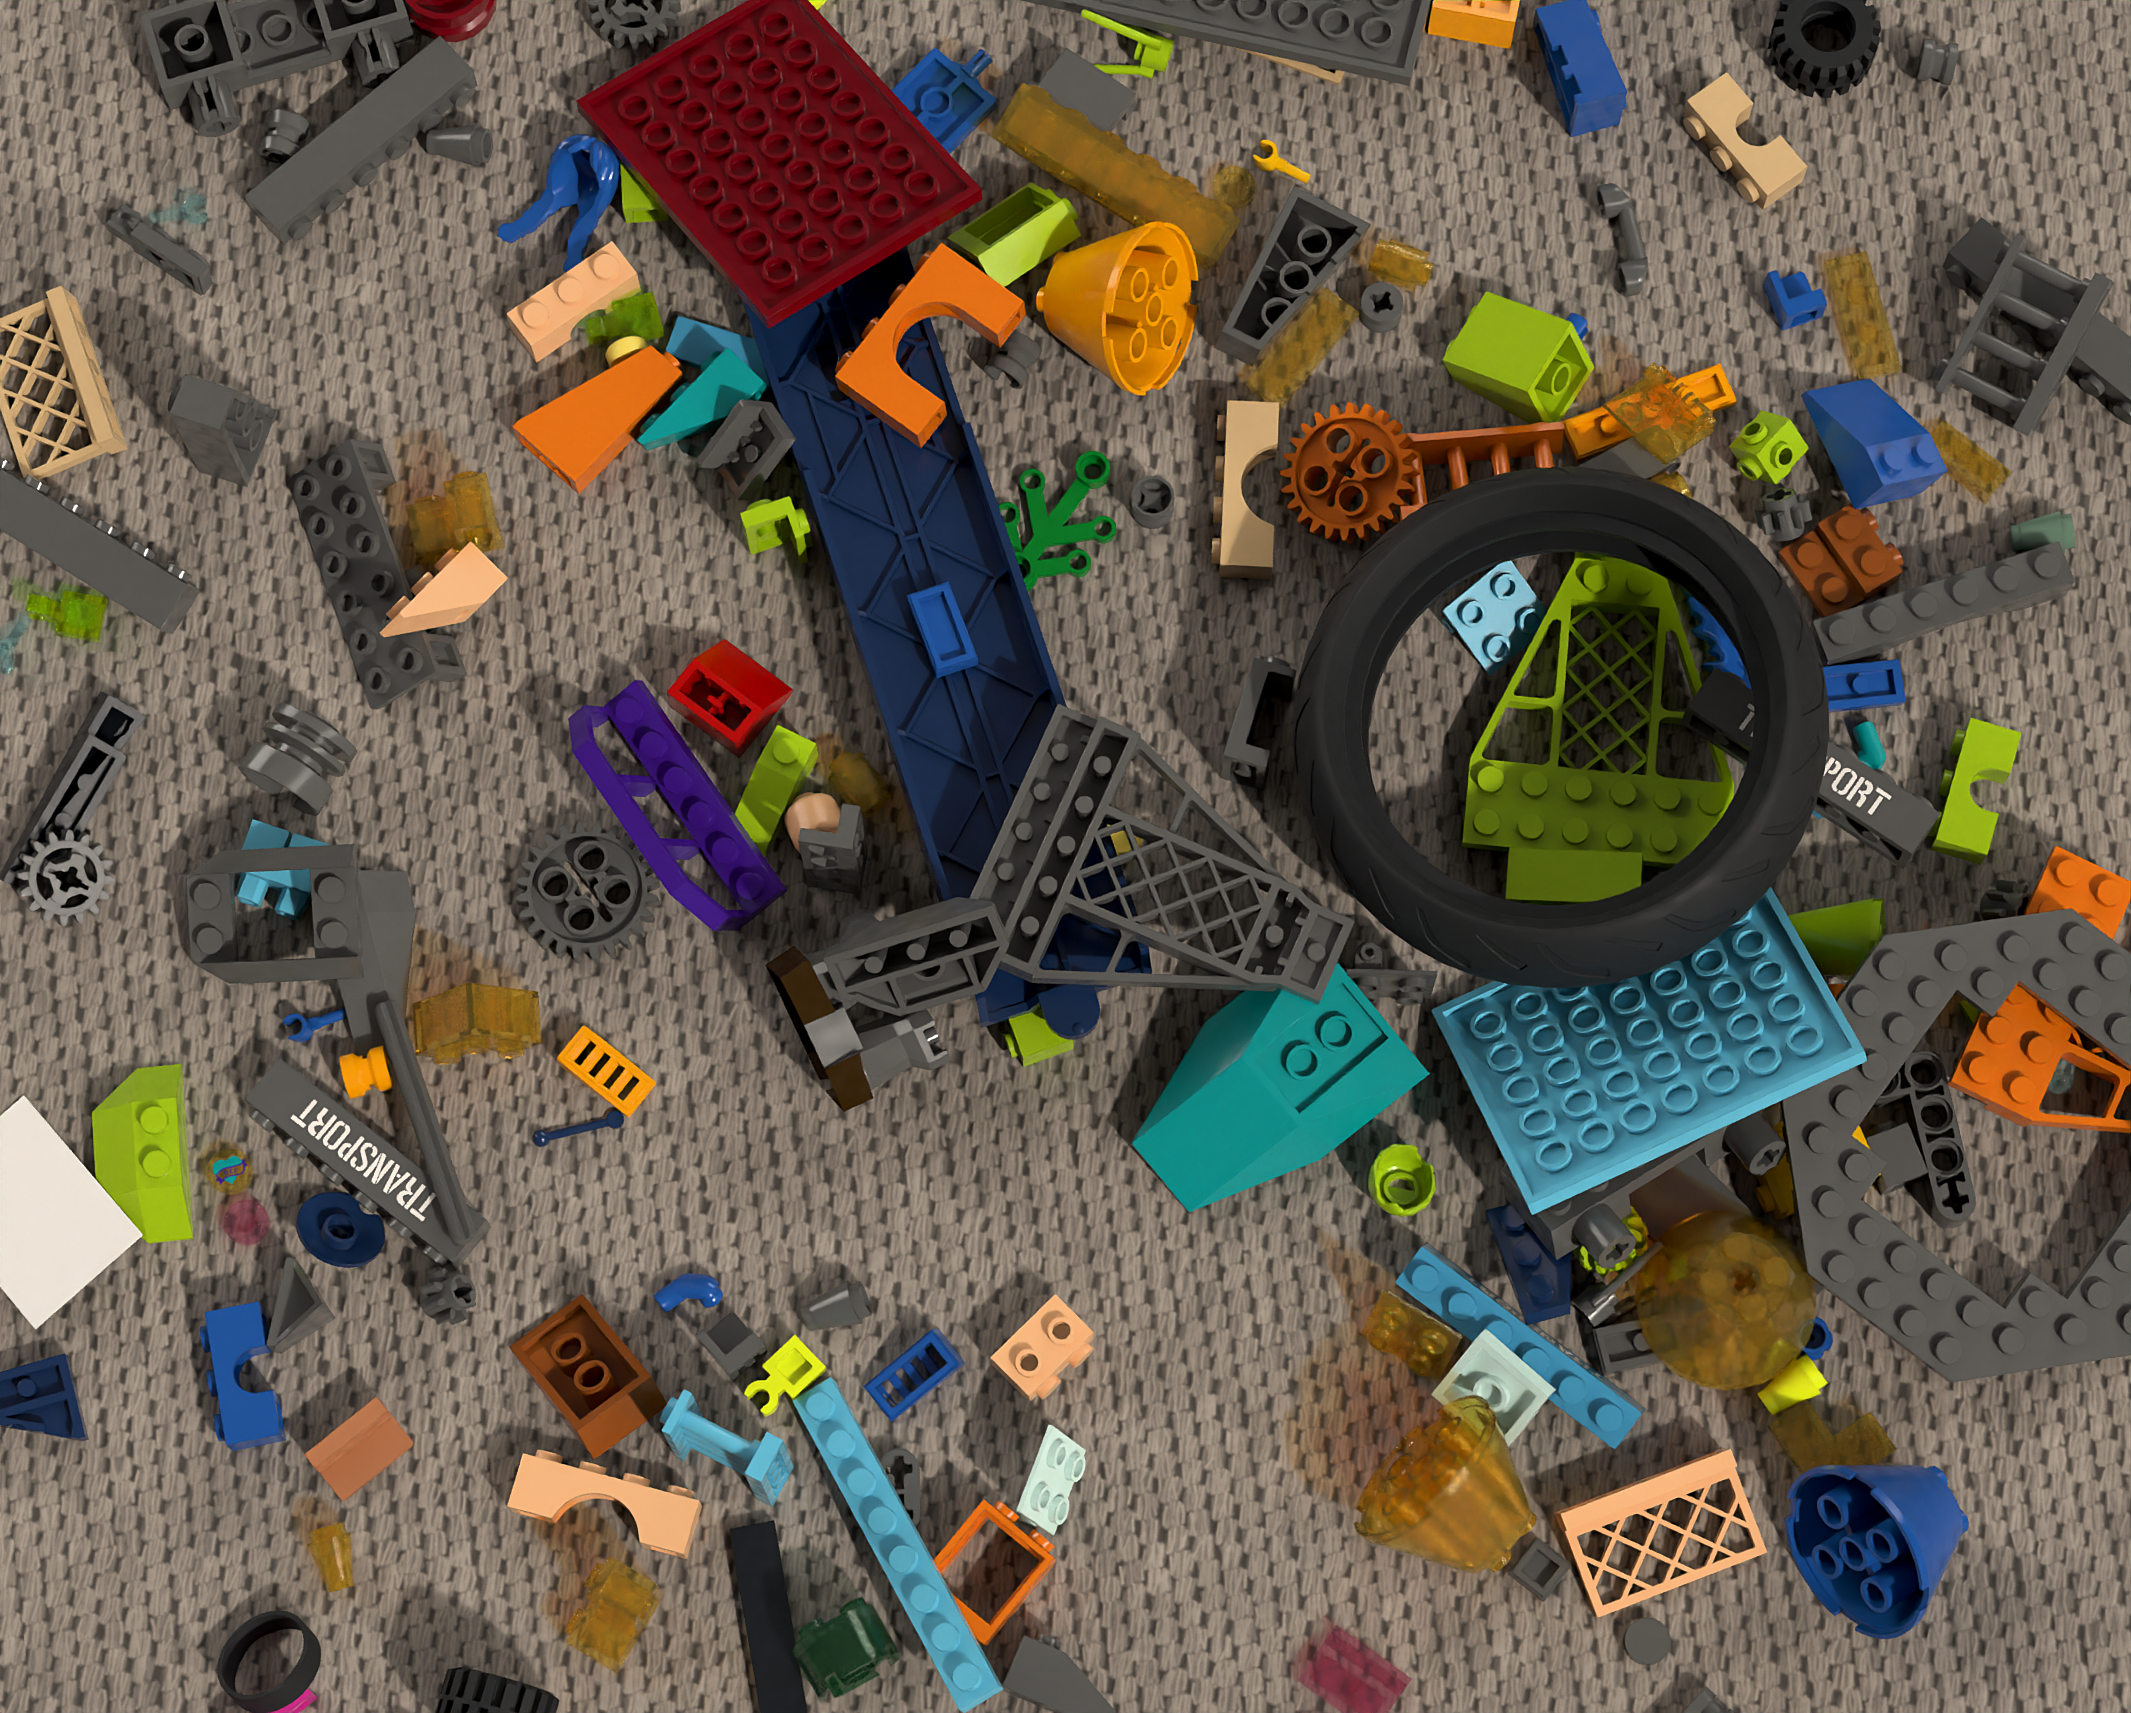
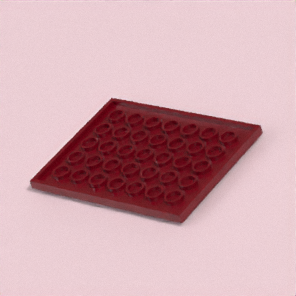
[576,0,983,329]

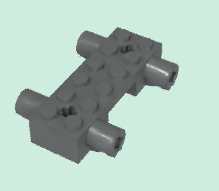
[140,0,415,137]
[1500,1102,1787,1269]

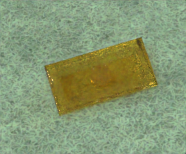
[1930,420,2012,505]

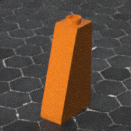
[512,345,685,494]

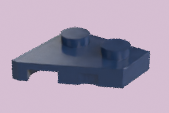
[0,1353,89,1441]

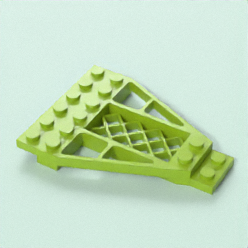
[1461,552,1734,868]

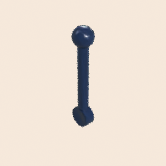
[532,1111,624,1147]

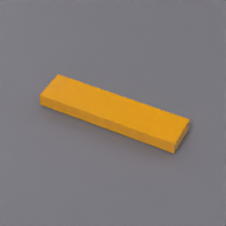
[1561,363,1737,463]

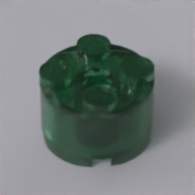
[793,1597,901,1701]

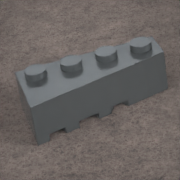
[1214,186,1371,367]

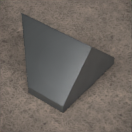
[266,1257,335,1354]

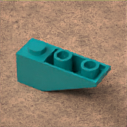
[637,347,769,451]

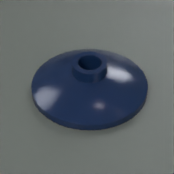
[296,1192,385,1268]

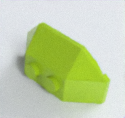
[92,1064,193,1244]

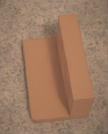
[304,1396,413,1501]

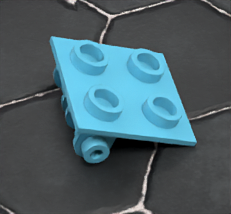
[1441,560,1555,676]

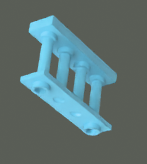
[660,1389,794,1507]

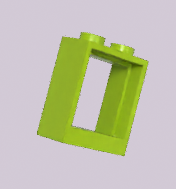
[947,182,1081,287]

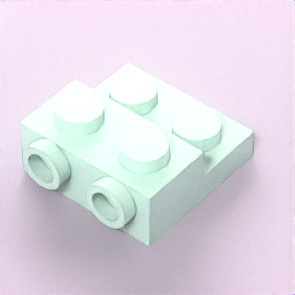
[1431,1329,1556,1455]

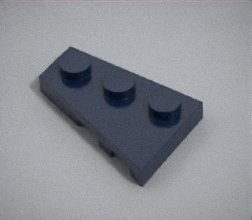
[1486,1204,1571,1325]

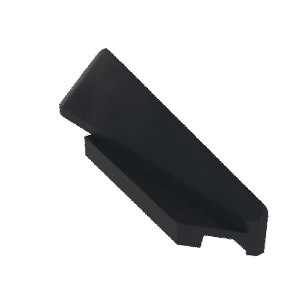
[0,691,147,884]

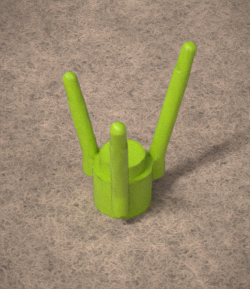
[1081,9,1174,79]

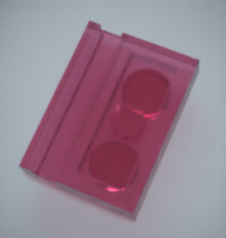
[1297,1625,1411,1713]

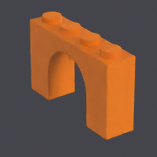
[835,242,1026,448]

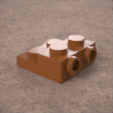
[1778,503,1903,618]

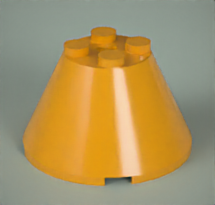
[1036,221,1198,395]

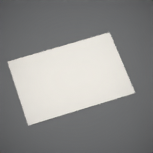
[0,1096,143,1330]

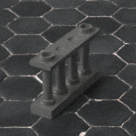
[1933,233,2114,438]

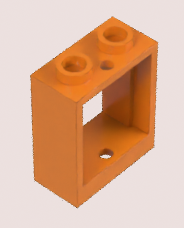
[934,1499,1057,1646]

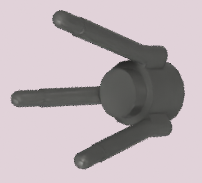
[1571,1241,1664,1329]

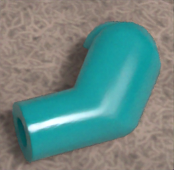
[1852,721,1886,770]

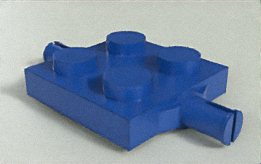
[891,47,997,154]

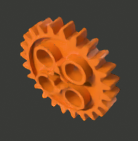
[1280,402,1420,544]

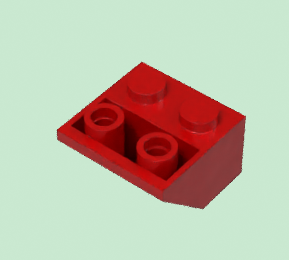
[667,639,793,758]

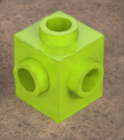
[1729,410,1809,485]

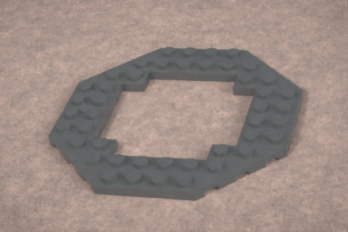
[1780,908,2131,1382]

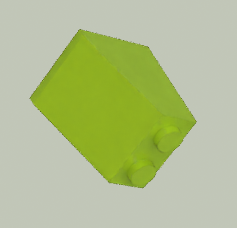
[1442,291,1595,424]

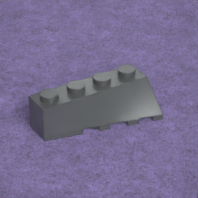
[168,374,277,487]

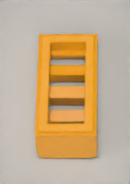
[557,1025,657,1118]

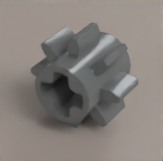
[1755,488,1812,541]
[1980,880,2031,921]
[420,1268,476,1325]

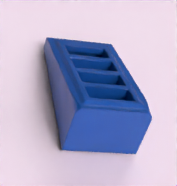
[863,1328,966,1422]

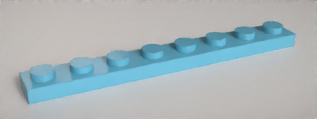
[792,1377,1003,1713]

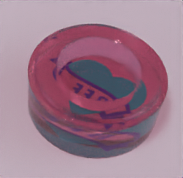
[224,1200,270,1246]

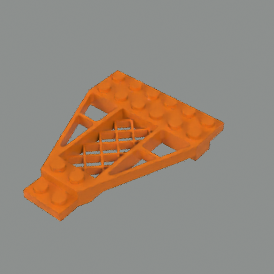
[1947,846,2131,1133]

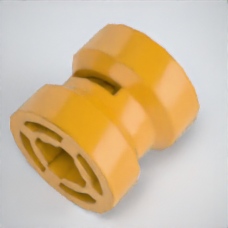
[339,1045,394,1099]

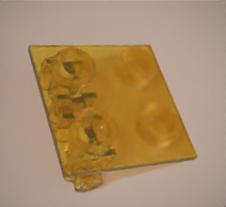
[1603,362,1717,465]
[1360,1288,1463,1382]

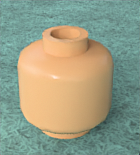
[784,792,841,854]

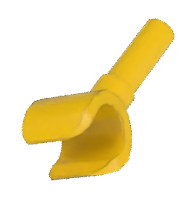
[1253,140,1311,184]

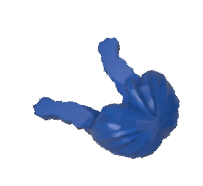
[497,134,621,272]

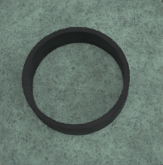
[217,1610,321,1713]

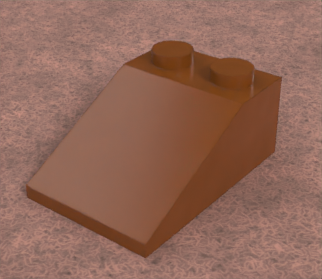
[509,1294,667,1460]

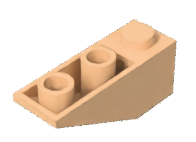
[380,541,508,637]

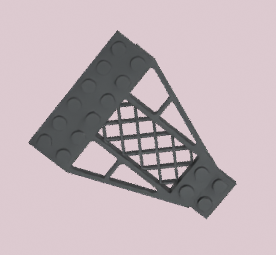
[969,704,1355,1005]

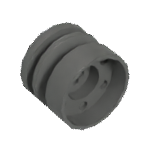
[238,703,357,816]

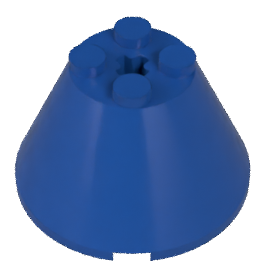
[1784,1465,1969,1639]

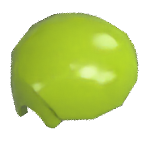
[1368,1144,1436,1217]

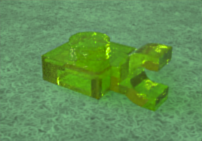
[585,292,664,345]
[25,590,108,642]

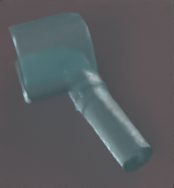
[148,194,208,225]
[0,615,32,674]

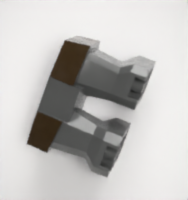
[766,908,951,1112]

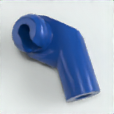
[653,1273,723,1313]

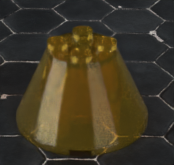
[1635,1211,1817,1391]
[1354,1395,1537,1573]

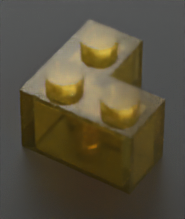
[406,471,506,566]
[412,983,542,1065]
[565,1556,664,1675]

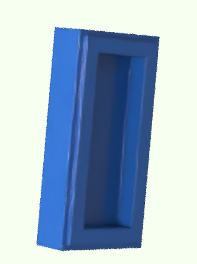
[907,581,978,678]

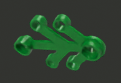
[998,451,1116,592]

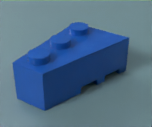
[1533,0,1627,137]

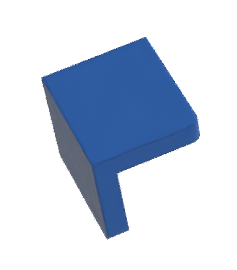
[1763,270,1827,331]

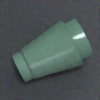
[2010,510,2075,554]

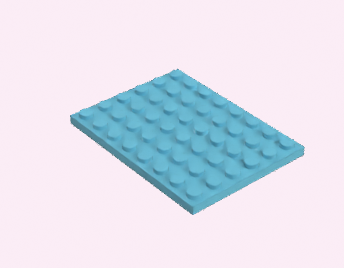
[1431,887,1867,1215]

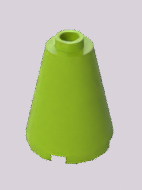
[1787,898,1886,981]

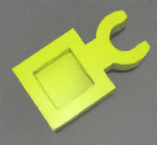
[744,1335,827,1417]

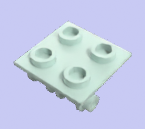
[1016,1425,1086,1535]

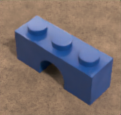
[200,1302,286,1451]

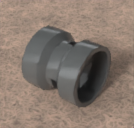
[257,110,310,164]
[984,331,1042,389]
[1131,476,1175,529]

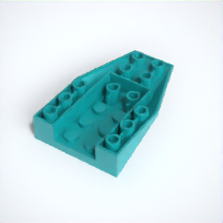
[1131,962,1430,1212]

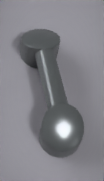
[1596,183,1648,297]

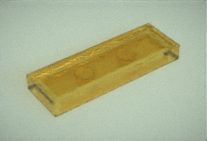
[1824,251,1902,380]
[1246,288,1360,412]

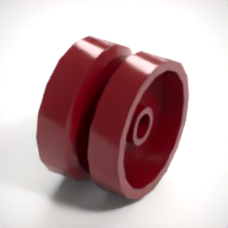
[403,0,497,42]

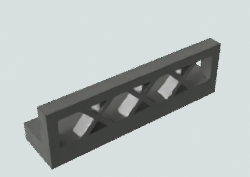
[798,803,868,895]

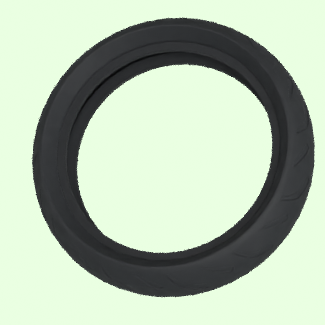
[1293,466,1829,988]

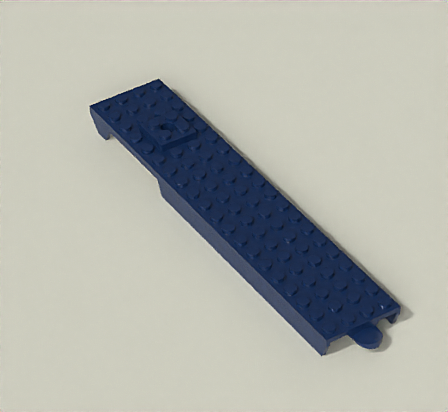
[741,245,1152,1040]

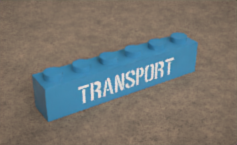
[1395,1244,1646,1450]

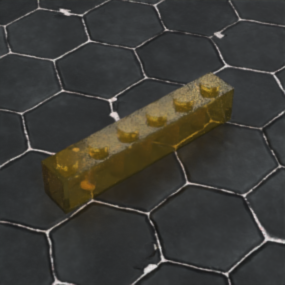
[989,82,1242,271]

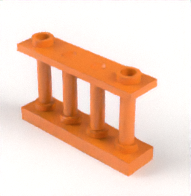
[1400,422,1564,521]

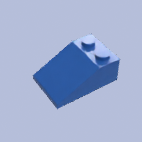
[1801,378,1948,509]

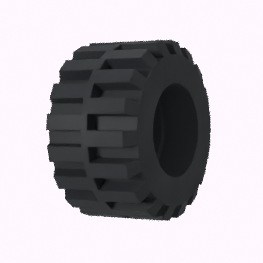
[1768,0,1881,98]
[435,1667,559,1713]

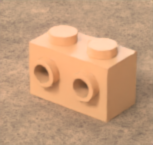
[990,1294,1094,1402]

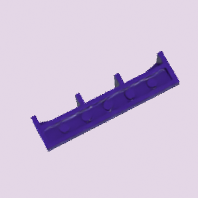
[568,680,787,931]

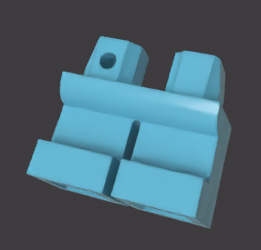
[236,819,329,921]

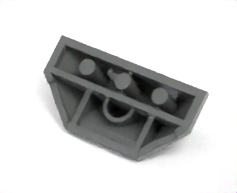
[823,897,1010,1017]

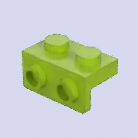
[740,496,813,564]

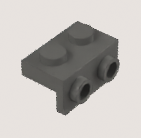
[697,399,796,501]

